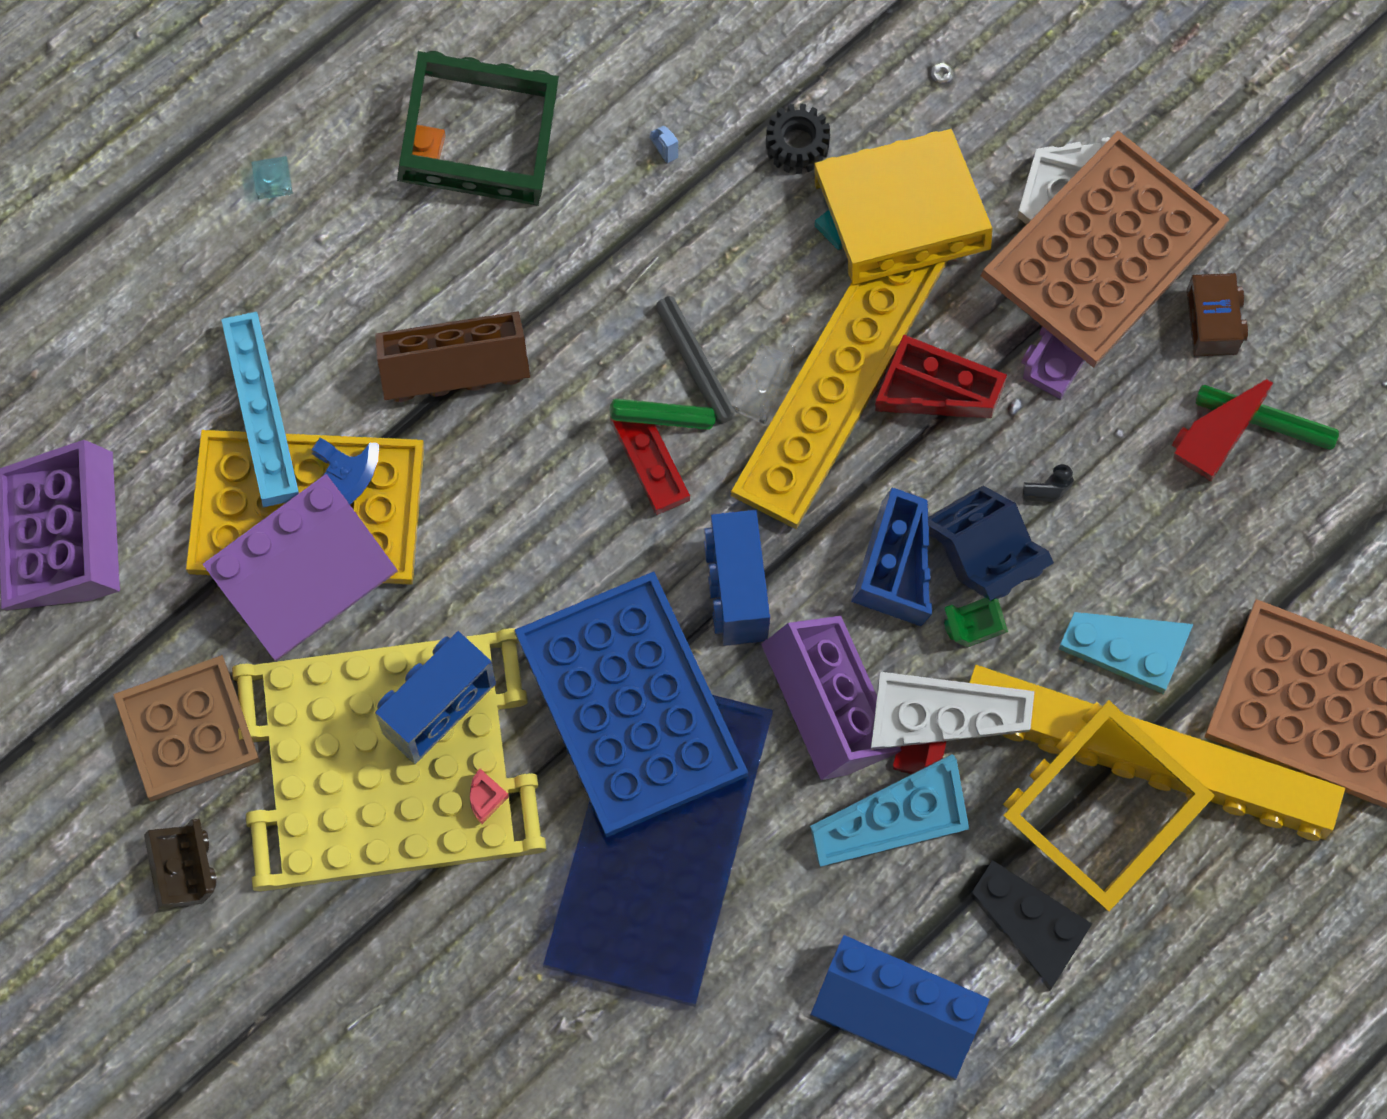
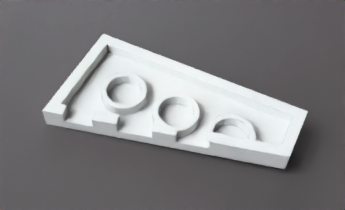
[871,672,1035,750]

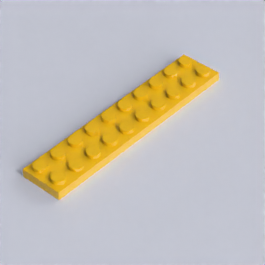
[731,261,948,530]

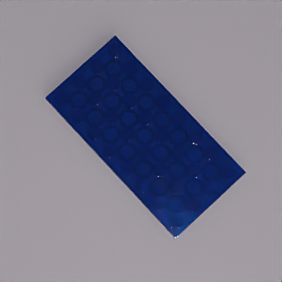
[543,695,773,1007]

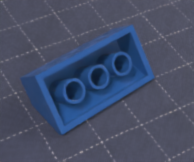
[810,935,990,1080]

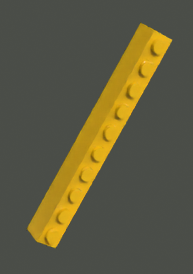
[969,664,1345,841]

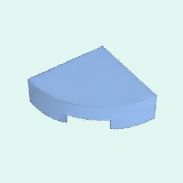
[649,126,678,163]

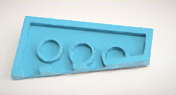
[810,754,969,867]

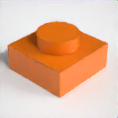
[412,125,446,159]

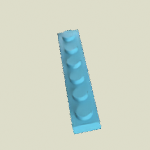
[221,312,299,507]

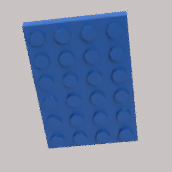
[514,571,748,838]

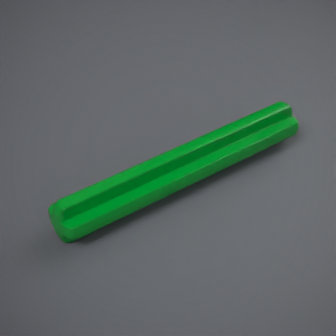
[1196,385,1339,450]

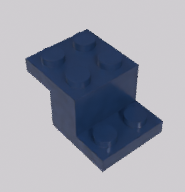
[928,485,1054,601]

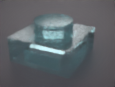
[251,156,293,200]

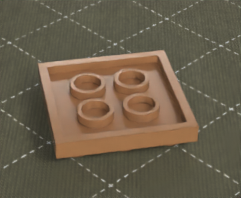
[113,655,260,802]

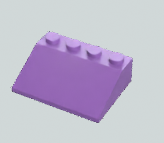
[0,440,120,611]
[203,474,398,661]

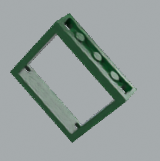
[397,51,559,206]

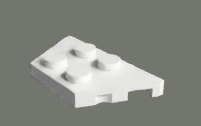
[1017,137,1110,224]

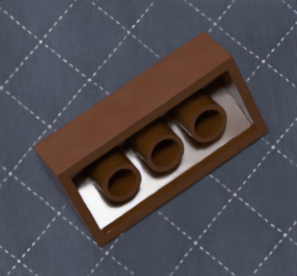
[375,311,530,402]

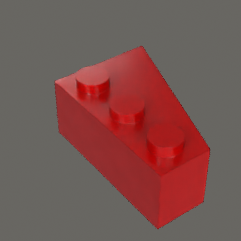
[875,334,1007,419]

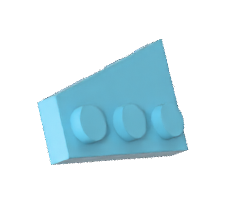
[1059,612,1193,694]

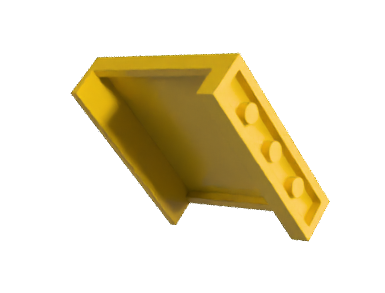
[814,129,993,285]

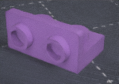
[1021,327,1085,400]

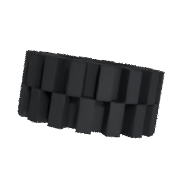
[765,104,830,174]

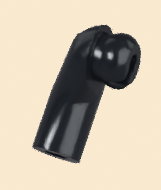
[1023,464,1074,502]

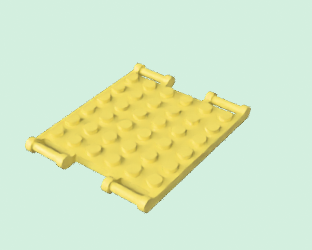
[232,628,547,891]

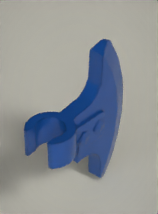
[312,438,379,504]

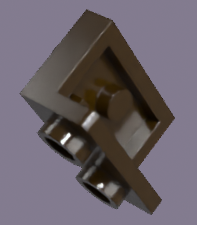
[144,819,216,909]

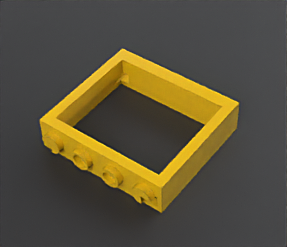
[1003,700,1215,911]

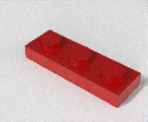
[610,418,690,516]

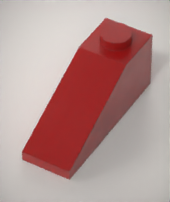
[1171,379,1273,481]

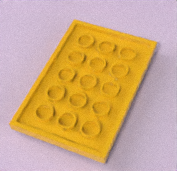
[186,430,424,585]

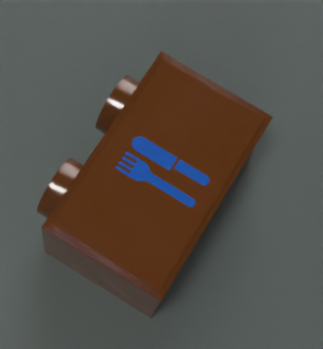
[1186,273,1248,356]

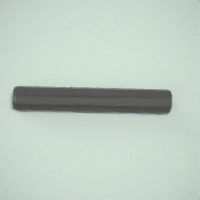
[656,296,735,424]

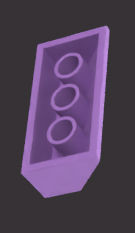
[761,616,902,780]

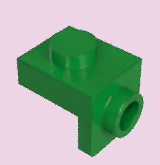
[944,598,1008,648]

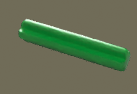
[609,398,716,430]

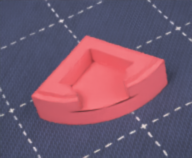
[470,769,509,824]

